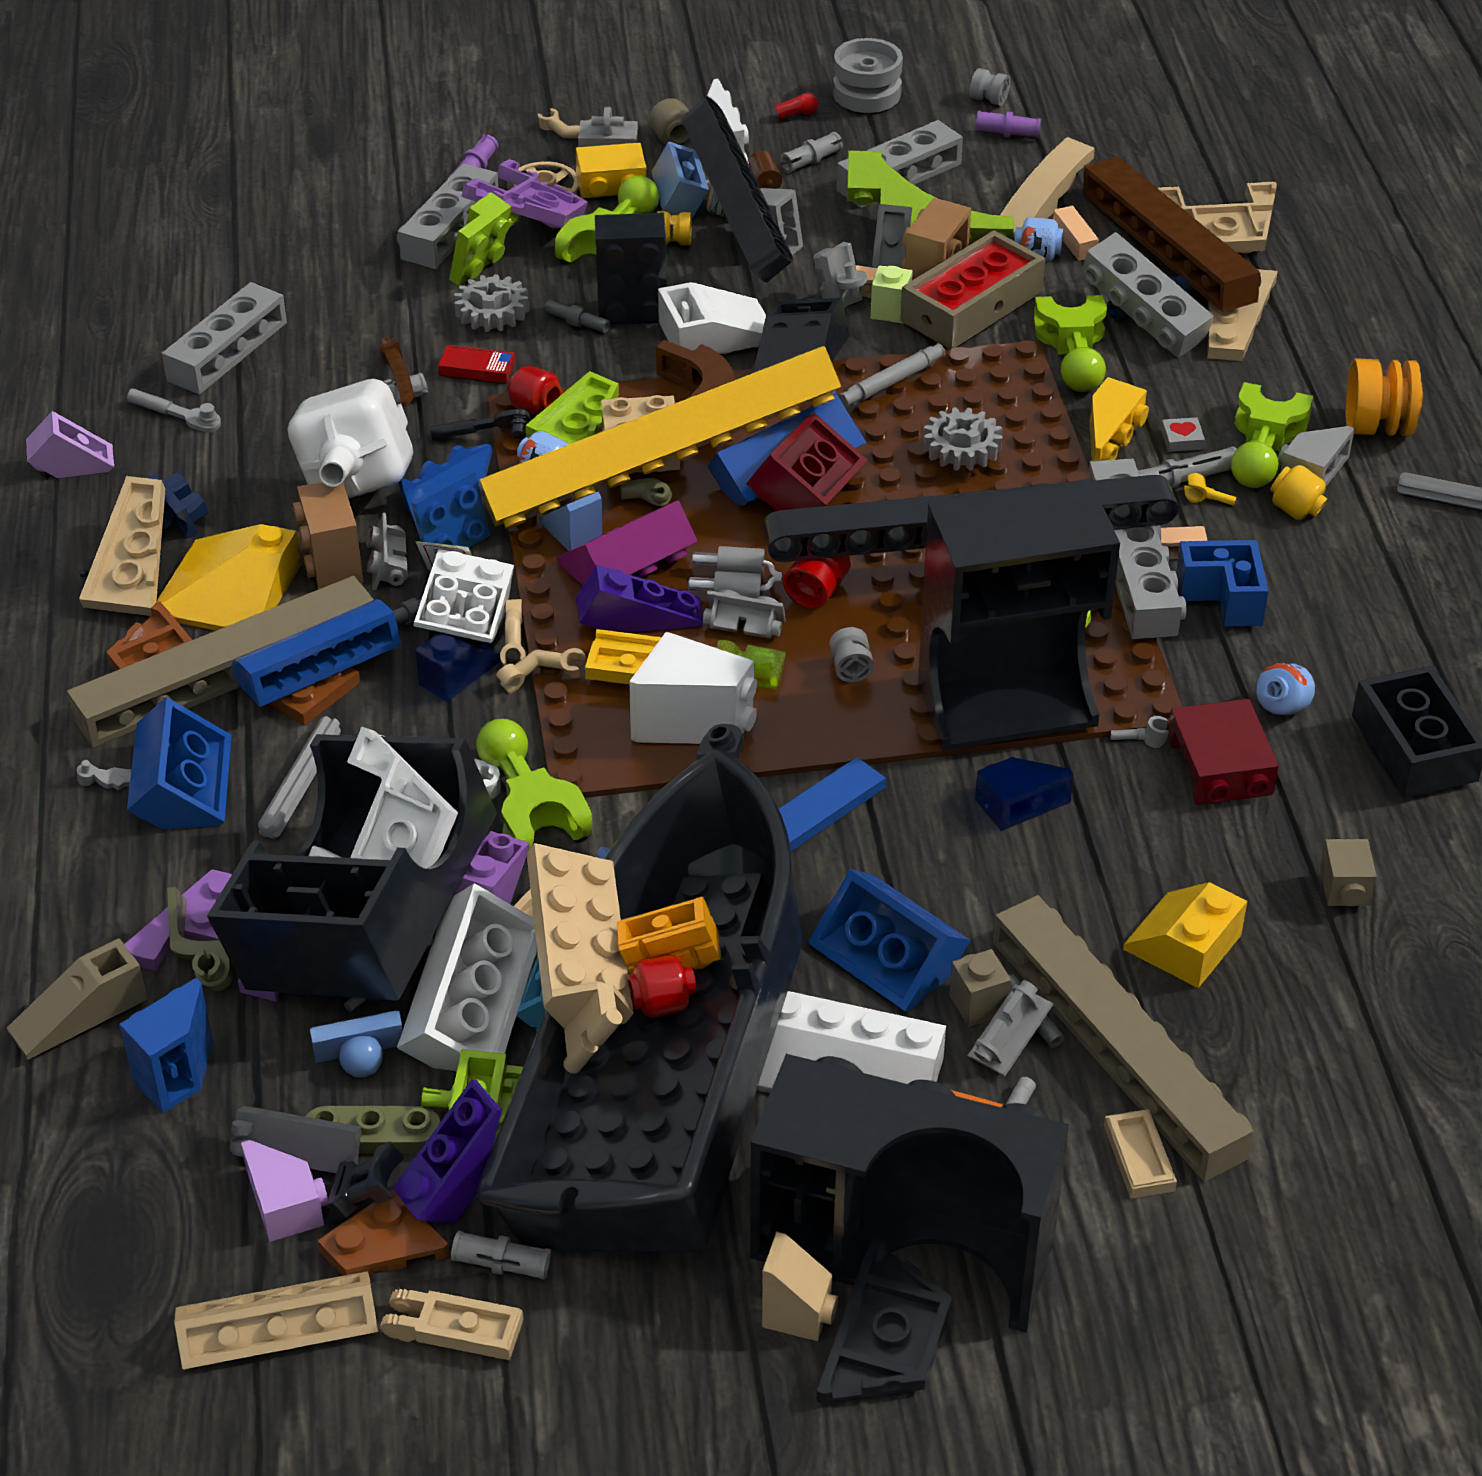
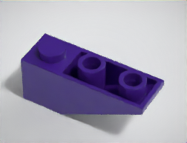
[576,564,703,633]
[393,1079,502,1225]

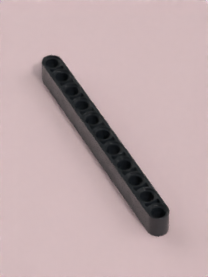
[761,475,1179,562]

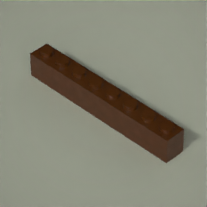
[1083,156,1261,312]

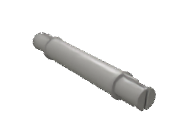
[838,343,945,407]

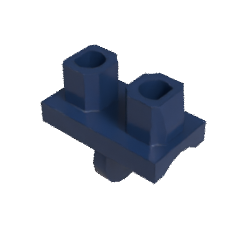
[147,472,209,539]

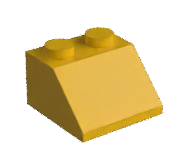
[1123,882,1247,988]

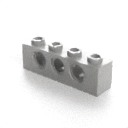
[837,120,963,208]
[397,163,499,269]
[1081,232,1214,358]
[162,282,287,395]

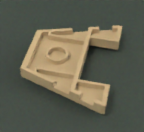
[1158,182,1277,253]

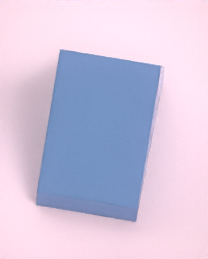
[539,491,602,551]

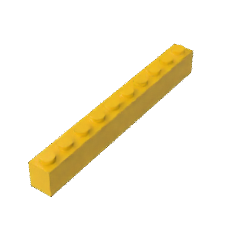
[478,346,841,528]

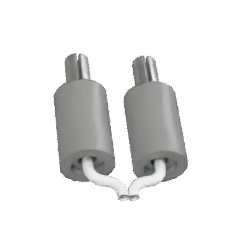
[688,546,782,599]

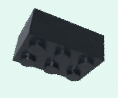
[595,213,667,324]
[1352,665,1482,798]

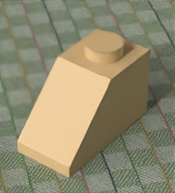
[762,1232,838,1341]

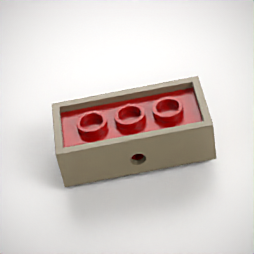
[900,230,1045,349]

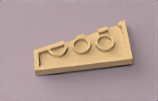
[1207,270,1278,361]
[79,476,165,616]

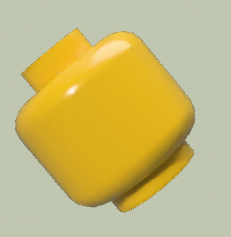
[1270,465,1328,520]

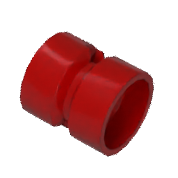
[783,556,851,609]

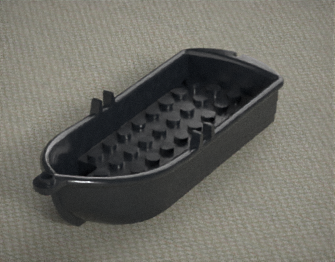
[476,724,801,1251]

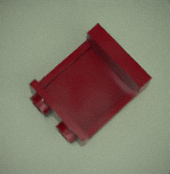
[1167,699,1279,805]

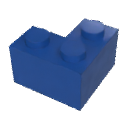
[1176,540,1269,627]

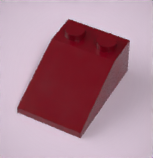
[746,411,868,511]

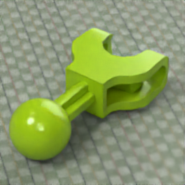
[555,175,660,263]
[1033,295,1107,393]
[1231,382,1314,488]
[476,718,593,858]

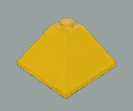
[150,524,301,631]

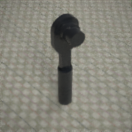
[430,409,531,440]

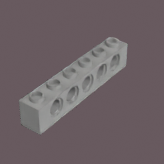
[1088,458,1186,639]

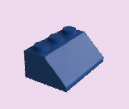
[127,697,232,829]
[808,869,971,1012]

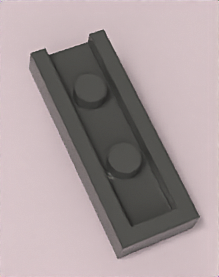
[229,1106,361,1173]

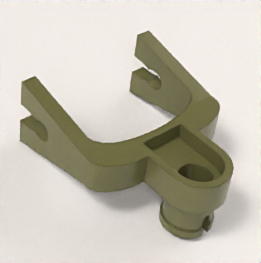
[167,887,234,992]

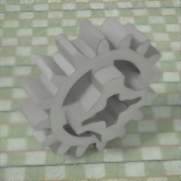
[454,274,529,332]
[923,408,1003,470]

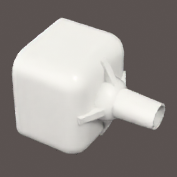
[288,379,413,499]

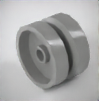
[833,38,903,113]

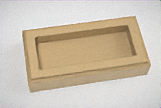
[1104,1109,1177,1199]

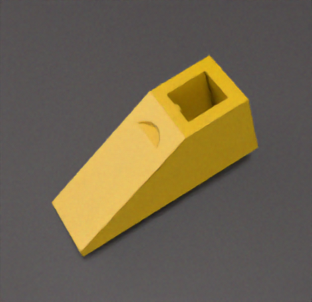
[1089,377,1149,461]

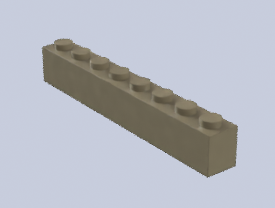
[67,575,374,747]
[993,895,1254,1182]

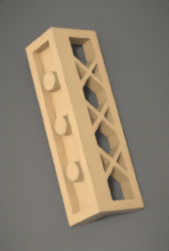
[174,1271,378,1370]

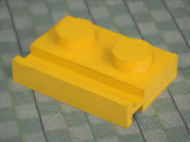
[585,629,662,685]

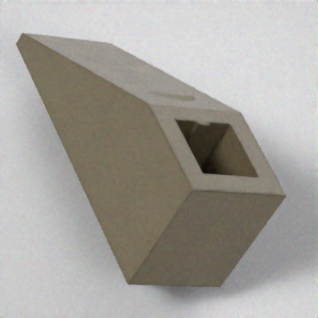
[7,938,148,1060]

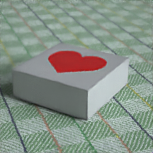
[1161,417,1205,452]

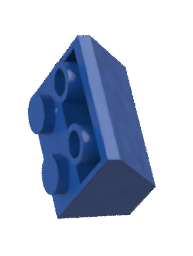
[119,978,213,1113]

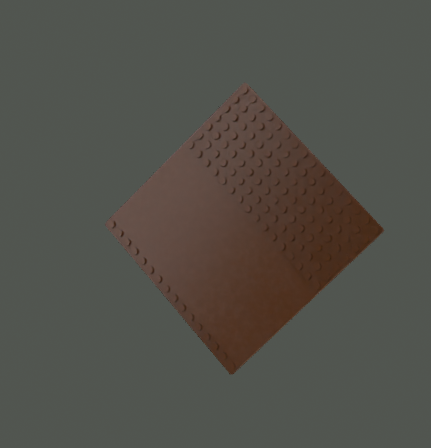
[488,340,1183,798]

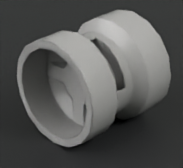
[969,68,1010,106]
[829,627,874,682]

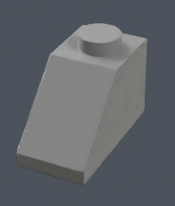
[1278,426,1355,486]

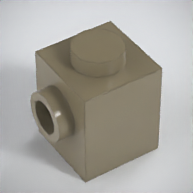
[1320,839,1377,906]
[949,949,1011,1027]

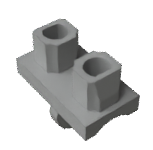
[578,107,638,147]
[813,242,867,308]

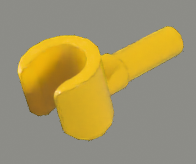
[1184,473,1237,506]

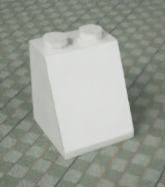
[630,632,758,744]

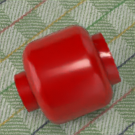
[508,365,562,416]
[627,955,697,1018]

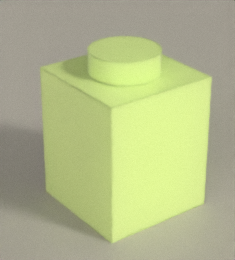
[871,265,913,324]

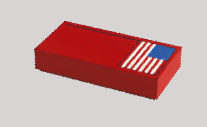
[438,345,516,384]

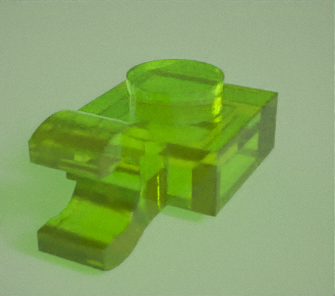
[716,640,786,690]

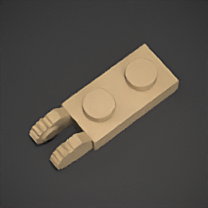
[380,1288,523,1360]

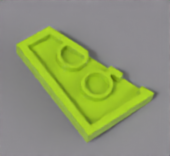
[525,371,619,445]

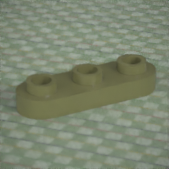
[305,1106,440,1154]

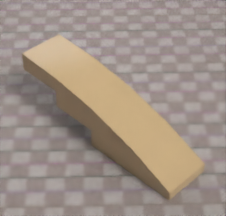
[1000,137,1095,238]

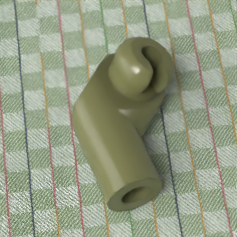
[619,478,672,506]

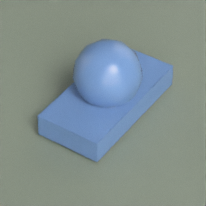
[310,1011,402,1078]

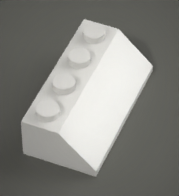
[397,883,537,1071]
[757,991,946,1093]

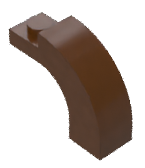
[656,340,735,399]

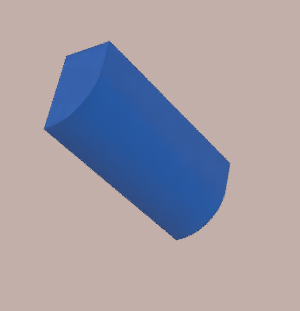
[707,394,867,505]
[232,599,402,707]

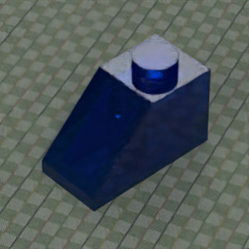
[415,632,501,702]
[975,757,1074,831]

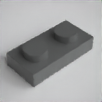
[872,204,912,268]

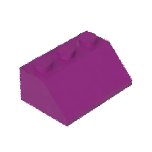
[556,500,698,586]

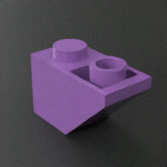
[454,831,529,904]

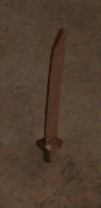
[378,337,415,407]

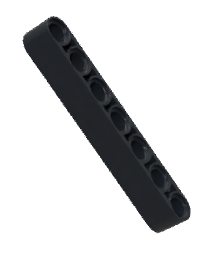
[681,96,794,283]

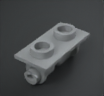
[366,513,408,590]
[703,590,786,639]
[968,980,1053,1077]

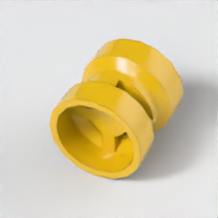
[657,211,692,246]

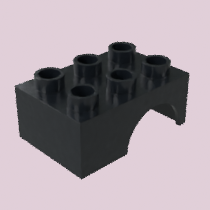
[918,479,1120,751]
[207,734,497,1001]
[750,1054,1069,1332]

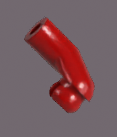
[775,92,819,120]

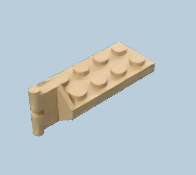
[527,843,633,1074]

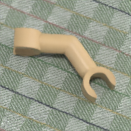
[538,108,591,139]
[500,599,526,666]
[496,648,587,694]

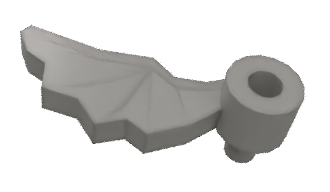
[77,760,131,790]

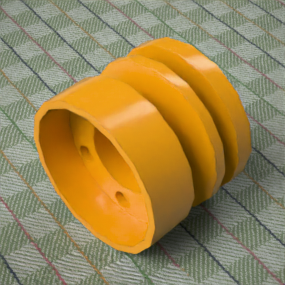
[1345,359,1423,436]

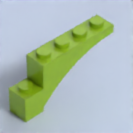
[847,151,1014,244]

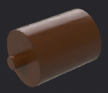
[748,151,783,189]

